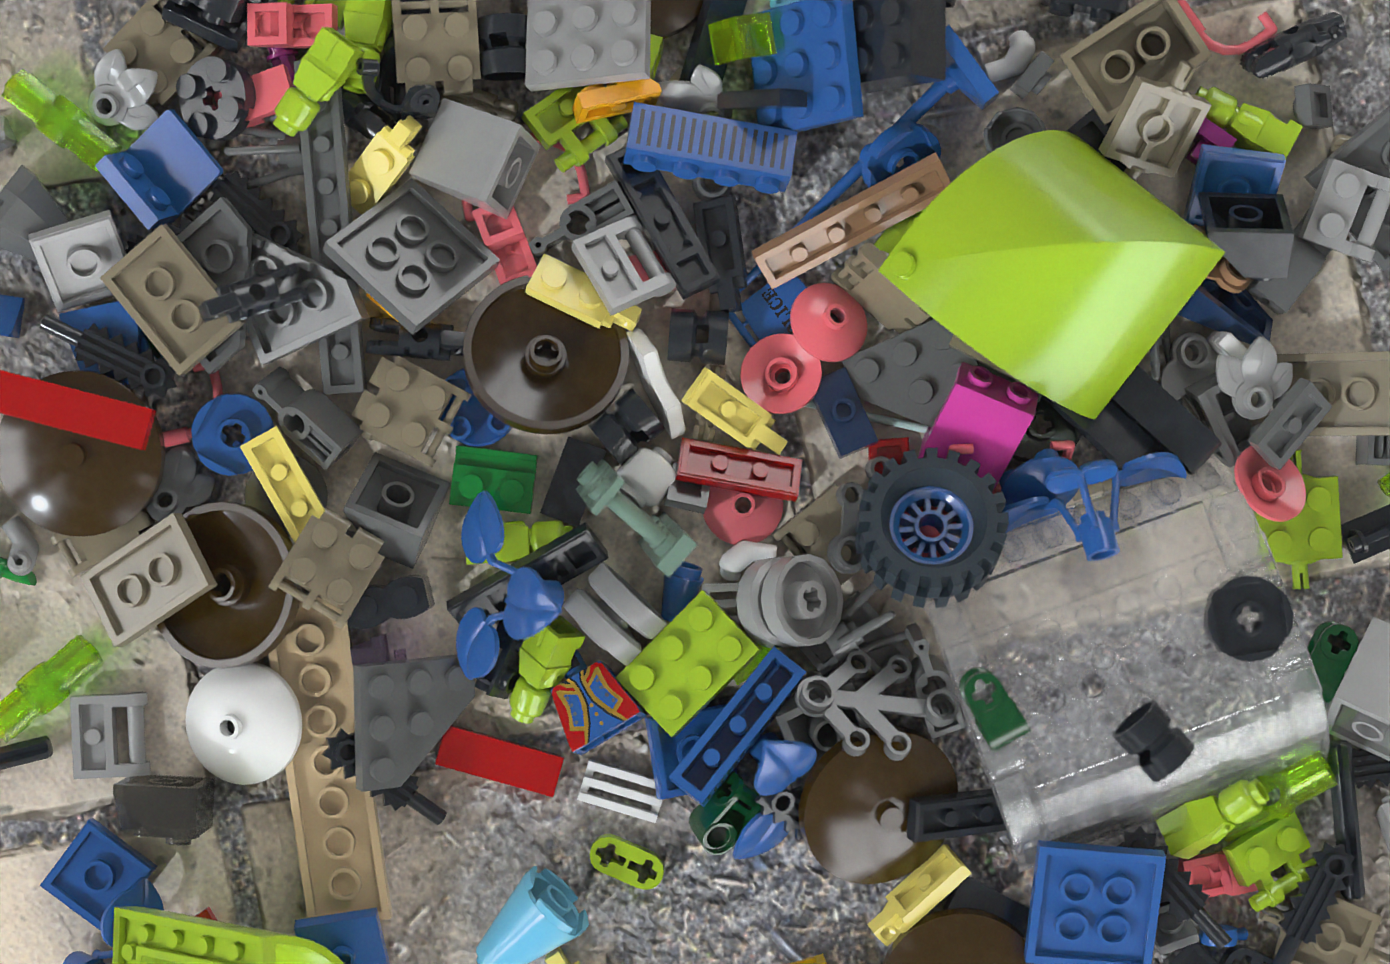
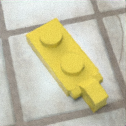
[349,115,422,215]
[525,253,642,332]
[681,367,788,455]
[867,844,972,946]

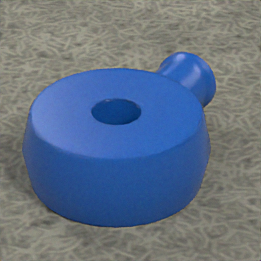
[1198,924,1248,947]

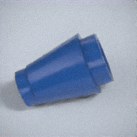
[661,561,704,622]

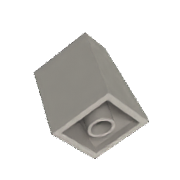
[409,98,541,220]
[1322,617,1390,761]

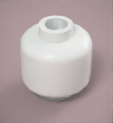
[616,447,676,508]

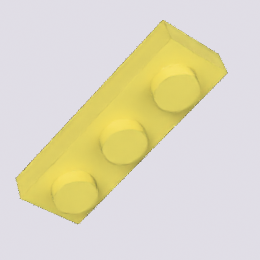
[240,426,325,543]

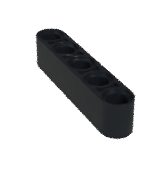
[1110,365,1222,475]

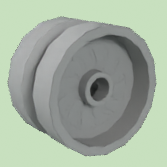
[736,554,843,648]
[563,562,667,666]

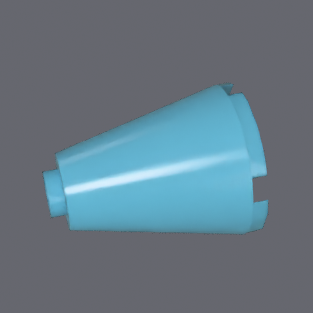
[476,866,589,964]

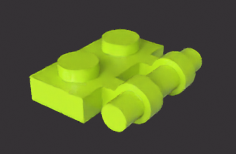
[521,85,628,173]
[1222,809,1316,912]

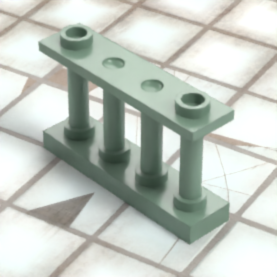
[576,459,698,577]

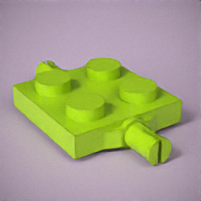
[1254,449,1343,589]

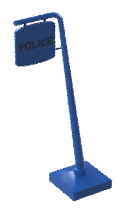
[729,25,999,348]

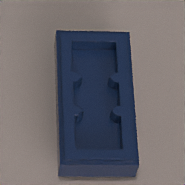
[812,367,879,459]

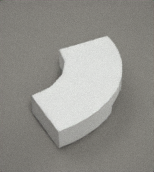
[626,327,685,439]

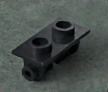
[1341,504,1390,564]
[475,619,524,699]

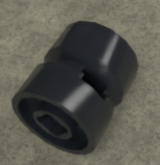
[477,13,527,81]
[667,308,729,365]
[588,388,666,466]
[1112,700,1195,783]

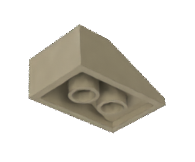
[1060,0,1212,126]

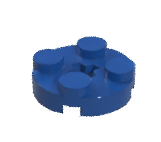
[859,118,941,188]
[191,393,274,476]

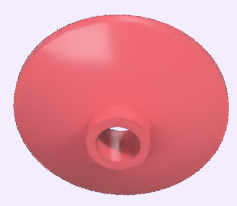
[790,283,867,362]
[740,334,822,414]
[1234,446,1306,522]
[703,487,783,545]

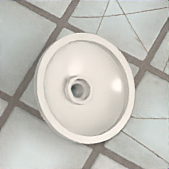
[186,662,302,785]

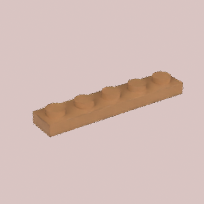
[751,152,951,289]

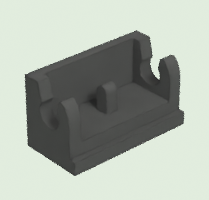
[1184,372,1252,468]

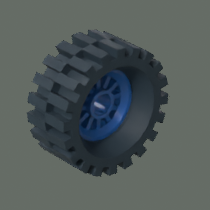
[855,448,1009,608]

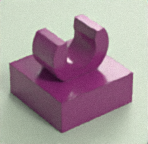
[1185,118,1237,166]

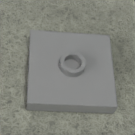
[28,210,126,312]

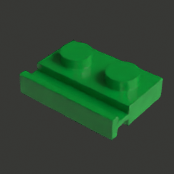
[449,445,538,514]

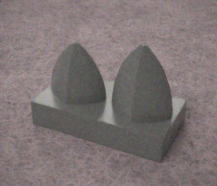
[1248,378,1332,470]

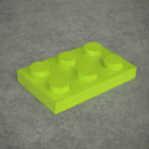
[615,590,762,737]

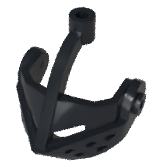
[356,36,440,122]

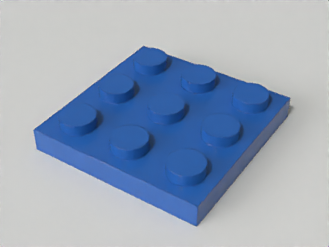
[747,0,864,132]
[1024,840,1166,964]

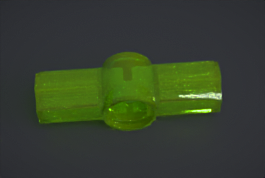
[1,69,123,174]
[0,635,103,743]
[1223,751,1338,843]

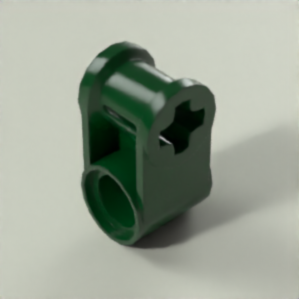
[1289,621,1358,703]
[959,667,1031,753]
[689,772,761,855]

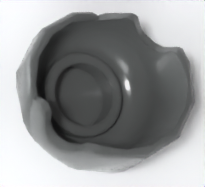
[983,107,1047,154]

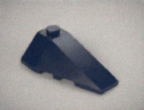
[1177,278,1273,345]

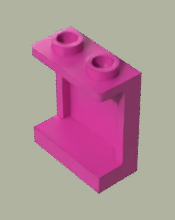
[918,362,1038,490]

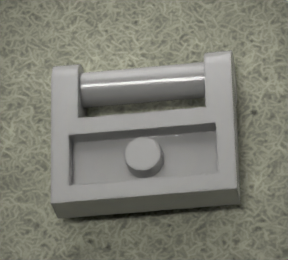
[1298,159,1390,263]
[571,215,677,316]
[70,692,151,779]

